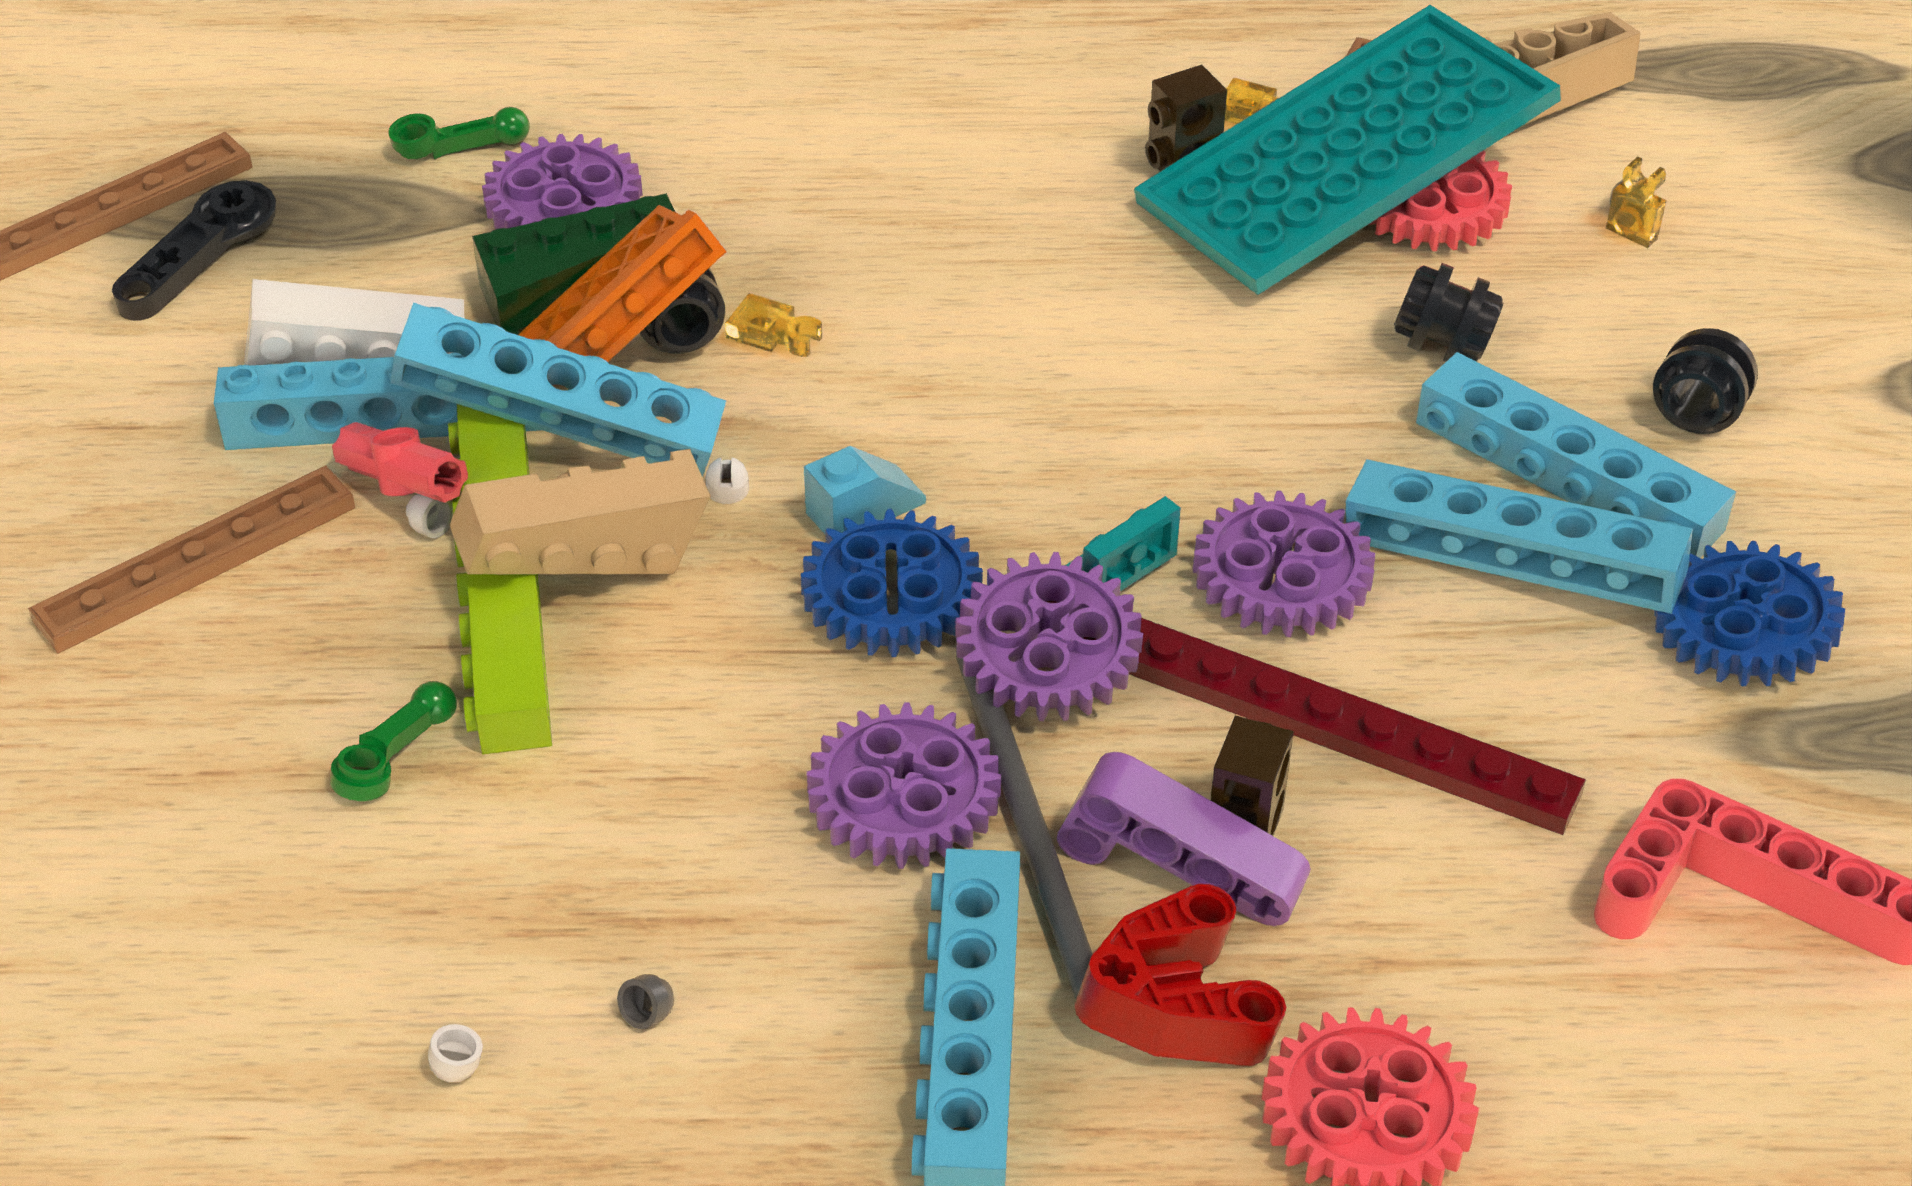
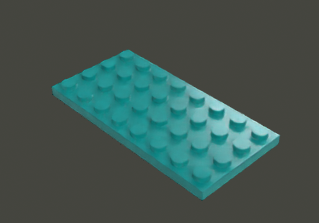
[1134,5,1561,295]

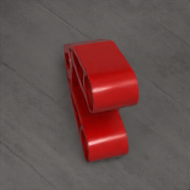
[1074,884,1287,1066]

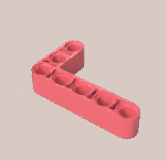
[1594,779,1912,965]

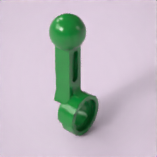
[388,107,530,160]
[330,681,457,801]

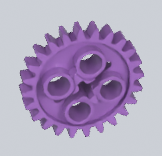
[482,134,643,229]
[1193,491,1375,637]
[956,552,1143,722]
[807,702,1001,869]

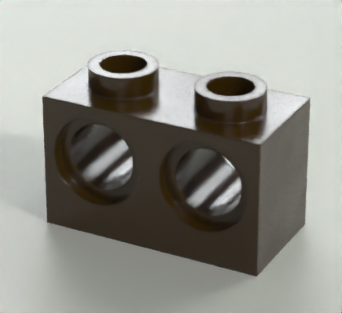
[1145,64,1227,172]
[1210,715,1294,836]

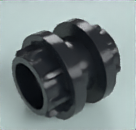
[1394,263,1504,362]
[640,268,725,354]
[1653,328,1758,434]

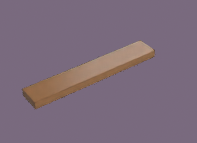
[0,132,253,281]
[28,465,356,654]

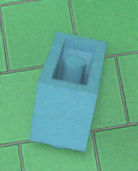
[804,446,926,534]

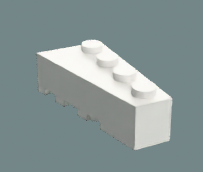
[244,279,464,366]

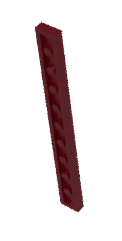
[1045,601,1586,835]

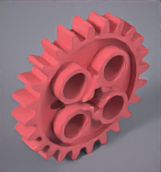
[1368,150,1512,251]
[1262,1007,1479,1186]

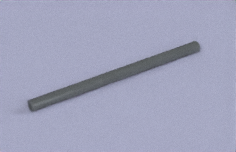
[956,655,1093,999]

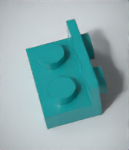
[1065,496,1181,591]

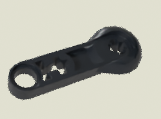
[112,180,276,321]

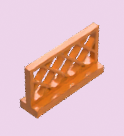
[518,205,727,362]

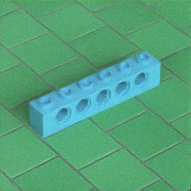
[390,302,726,477]
[214,352,541,450]
[1416,352,1736,558]
[1346,459,1693,614]
[911,848,1020,1186]

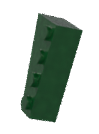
[472,193,675,335]

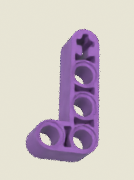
[1057,752,1311,926]

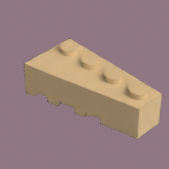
[1483,12,1641,124]
[449,449,711,575]

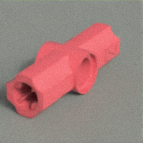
[332,422,468,503]

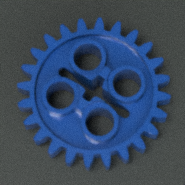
[801,509,983,657]
[1654,541,1845,687]

